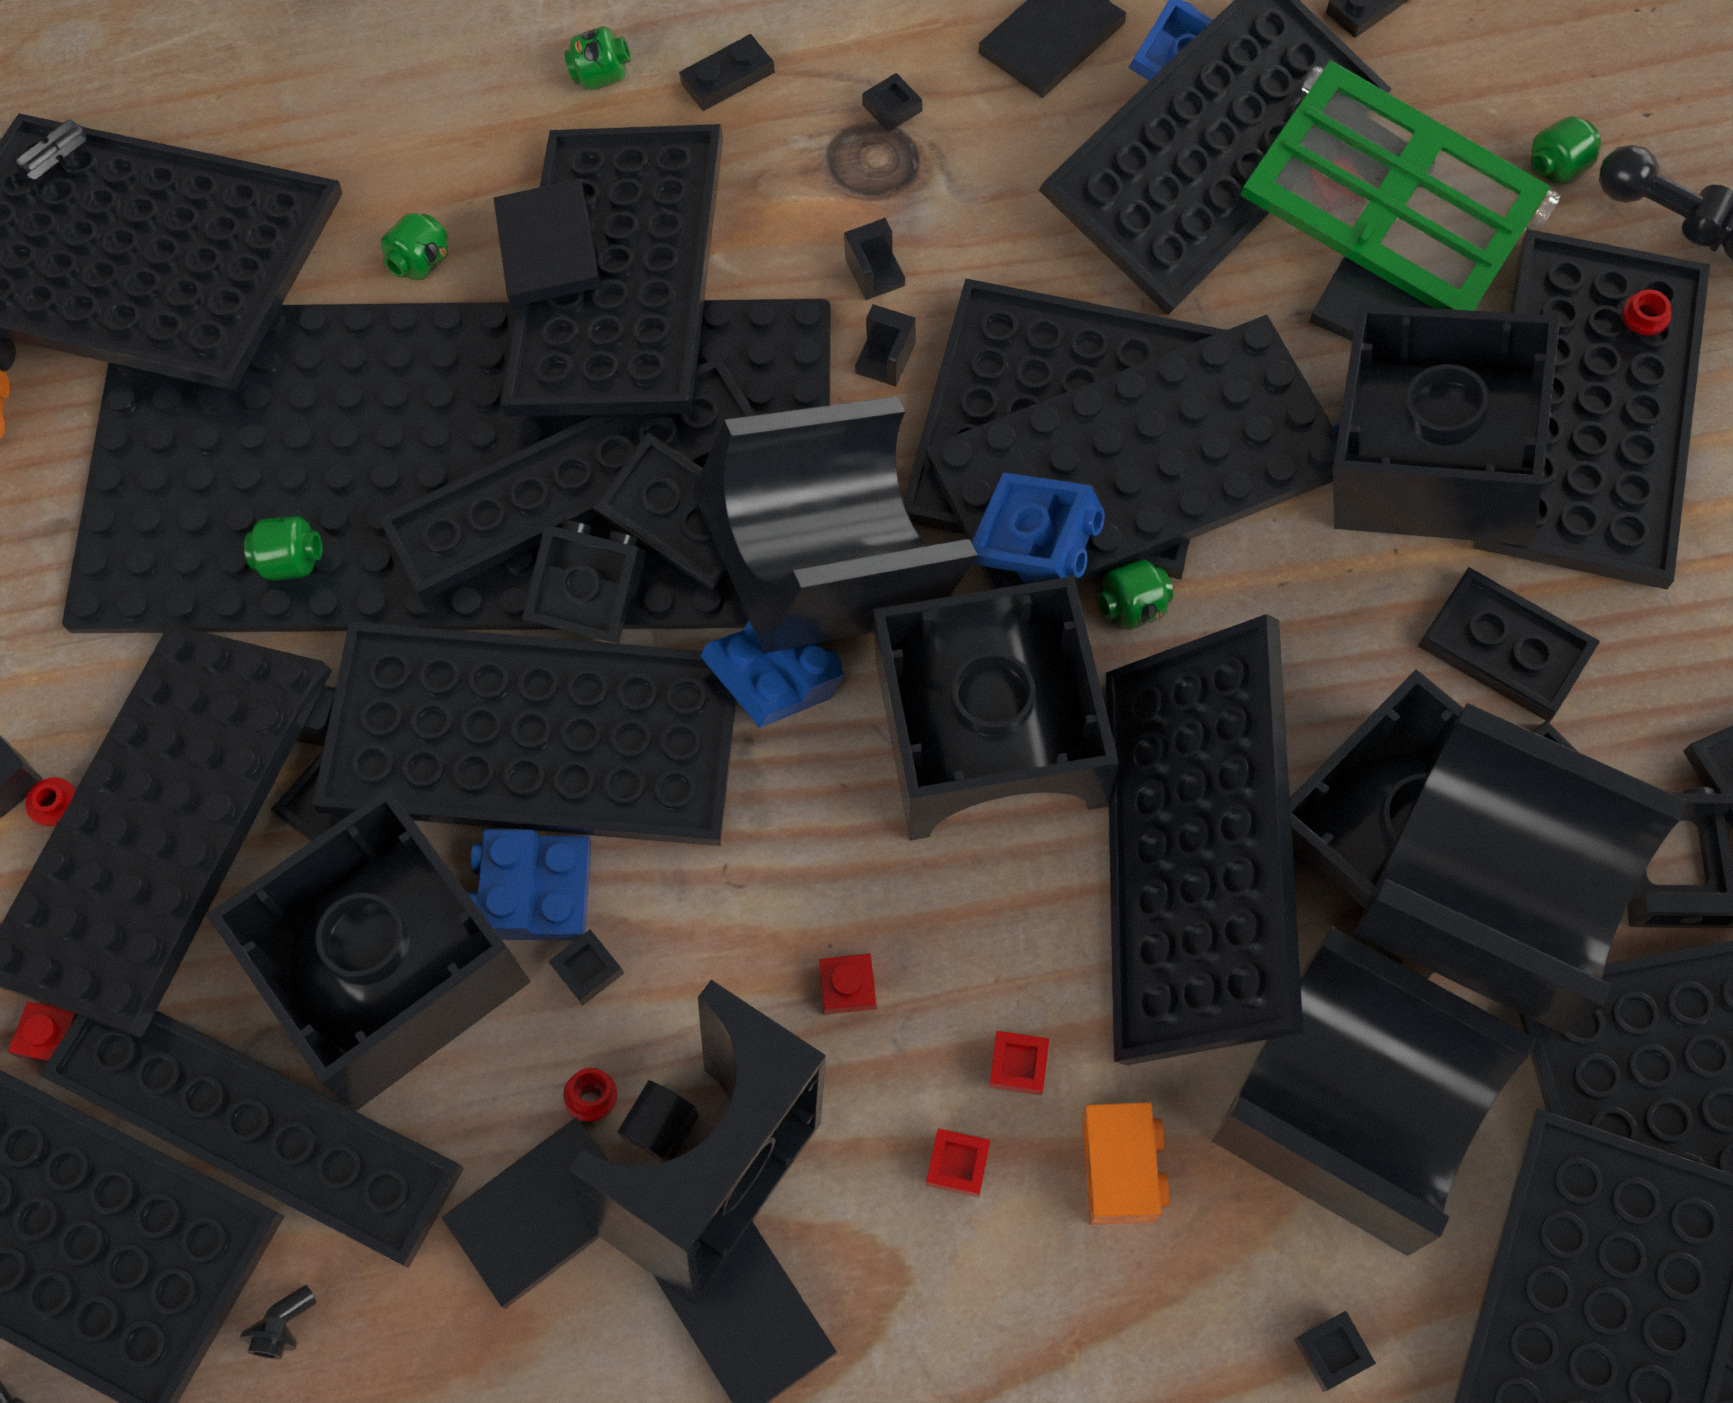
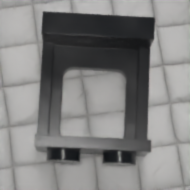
[1627,787,1733,928]

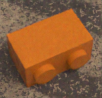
[1082,1102,1170,1225]

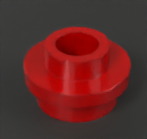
[1622,290,1671,335]
[25,777,76,827]
[563,1068,617,1121]

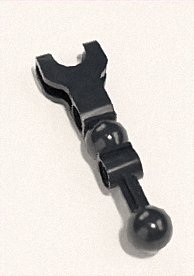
[1598,145,1733,260]

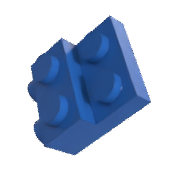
[1128,0,1213,81]
[972,472,1105,583]
[700,620,845,728]
[469,830,592,940]

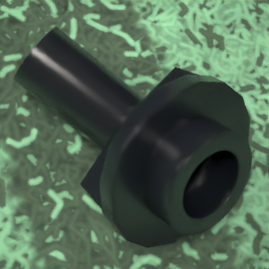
[240,1285,316,1359]

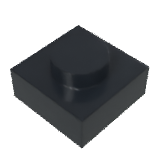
[862,73,922,132]
[548,929,624,1006]
[1294,1311,1376,1392]

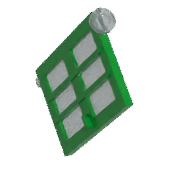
[1240,60,1562,311]

